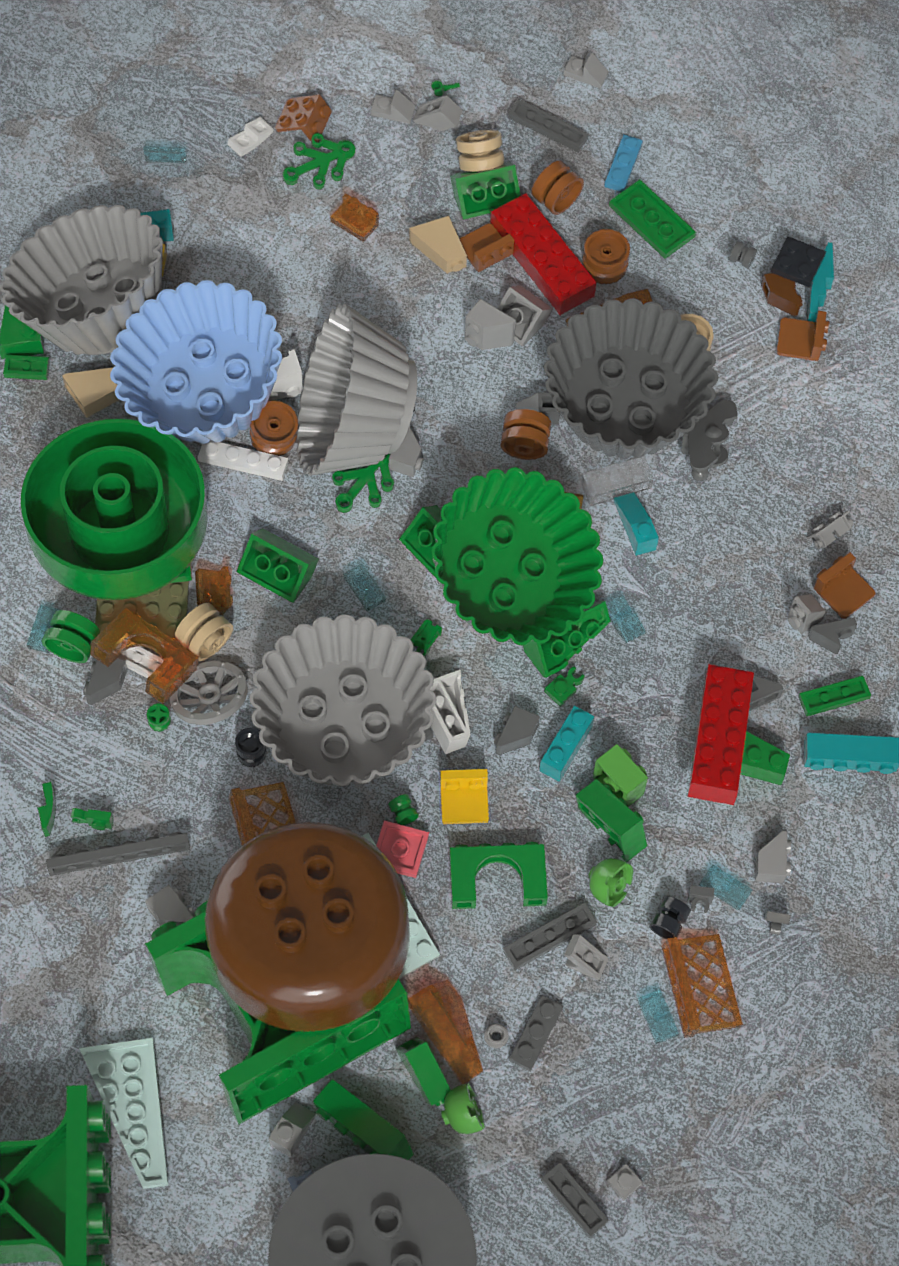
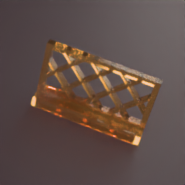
[228,782,296,846]
[661,934,743,1038]

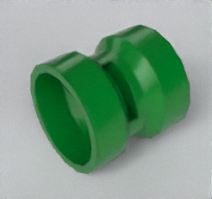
[388,794,419,826]

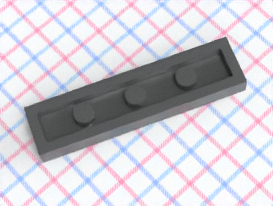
[508,99,589,153]
[503,903,597,970]

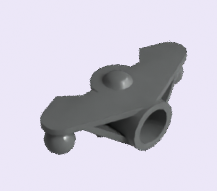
[681,400,737,481]

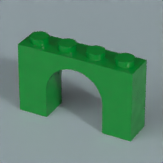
[449,842,548,909]

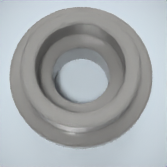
[484,1024,509,1049]

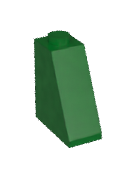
[395,1036,451,1106]

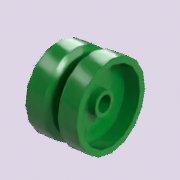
[41,610,100,663]

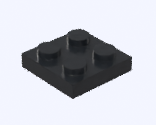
[771,236,827,288]

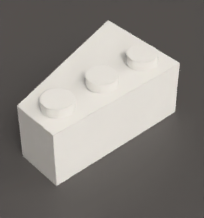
[268,349,303,401]
[430,670,471,754]

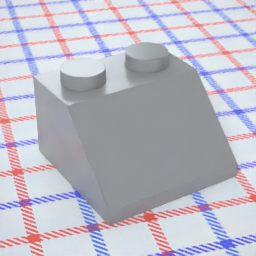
[497,285,553,346]
[465,299,516,350]

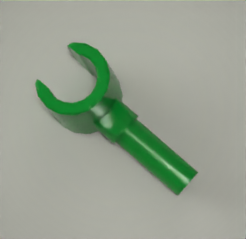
[431,81,460,97]

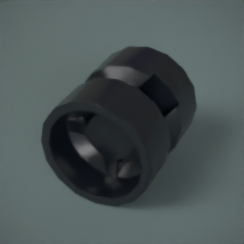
[235,727,267,767]
[649,896,691,941]

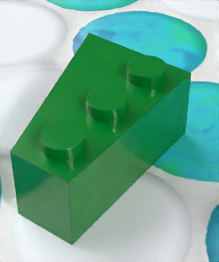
[575,779,647,863]

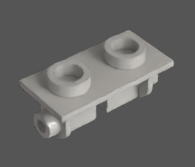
[807,511,853,549]

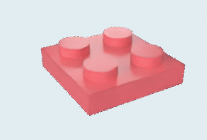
[376,820,429,878]

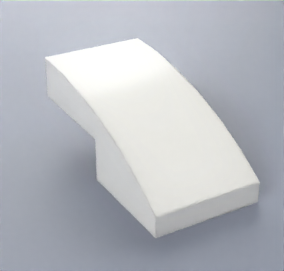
[228,117,274,157]

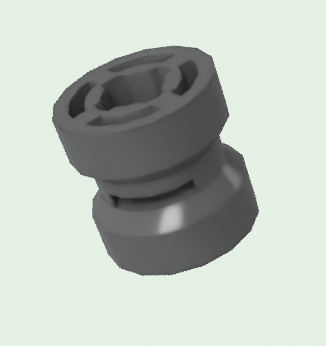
[729,241,757,268]

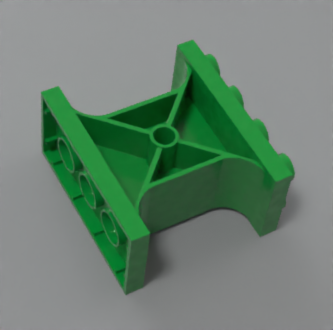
[145,901,411,1125]
[0,1085,111,1266]

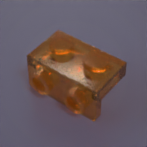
[330,193,379,242]
[195,566,233,616]

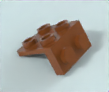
[275,94,332,142]
[459,223,514,273]
[776,311,829,361]
[814,552,876,619]

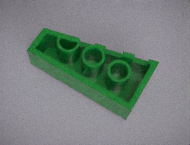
[0,305,44,359]
[692,731,790,785]
[313,1079,414,1160]

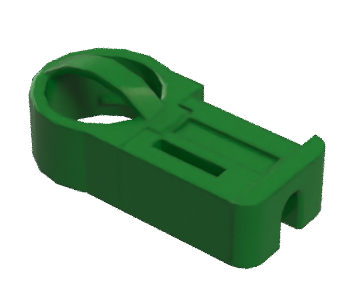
[410,619,442,658]

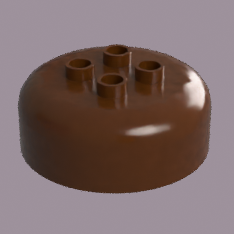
[205,822,410,1031]

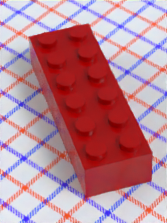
[490,193,597,315]
[687,664,754,805]

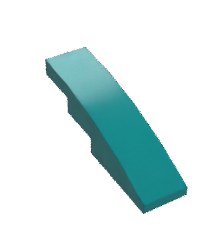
[807,242,834,322]

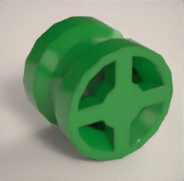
[146,703,171,732]

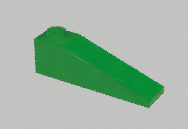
[523,600,611,678]

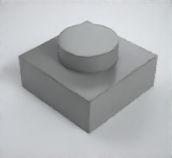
[607,1164,643,1201]

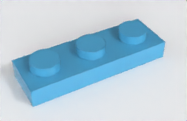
[604,135,643,192]

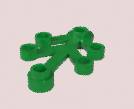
[282,133,356,190]
[332,454,394,513]

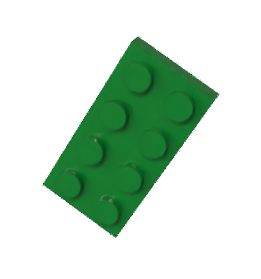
[609,179,696,259]

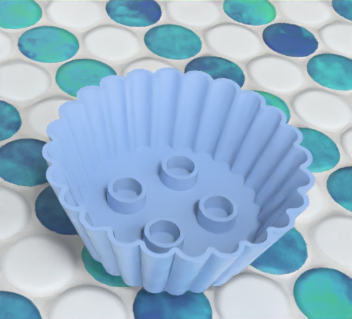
[110,280,282,444]

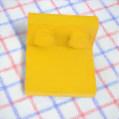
[440,769,489,824]

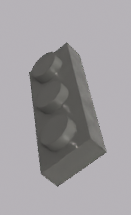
[509,996,564,1072]
[541,1163,609,1238]

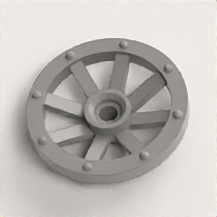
[170,661,248,725]

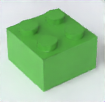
[592,744,648,807]

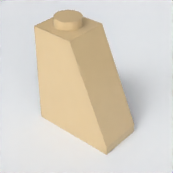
[409,216,467,273]
[62,367,120,418]

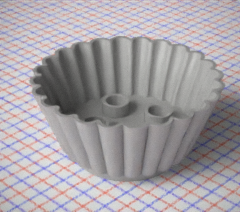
[0,205,163,355]
[296,303,417,476]
[249,614,437,787]

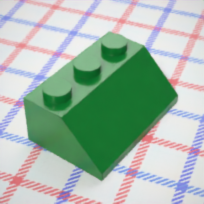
[450,161,521,220]
[399,505,441,578]
[236,528,319,603]

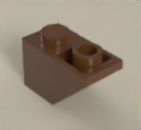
[761,273,802,316]

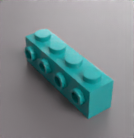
[804,733,899,774]

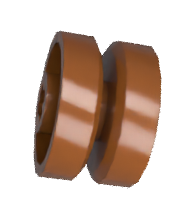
[531,161,584,215]
[582,229,630,284]
[250,401,298,456]
[501,409,551,460]

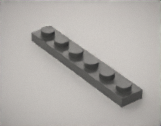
[46,832,190,876]

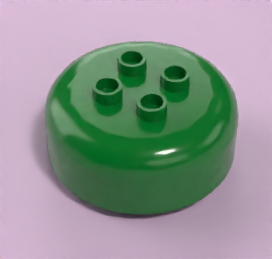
[20,419,208,600]

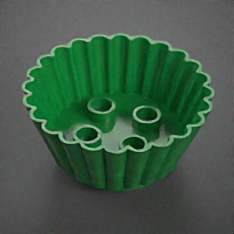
[431,467,604,646]

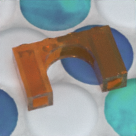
[90,608,199,704]

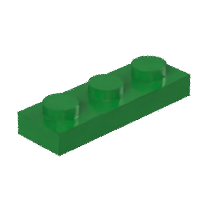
[798,676,872,717]

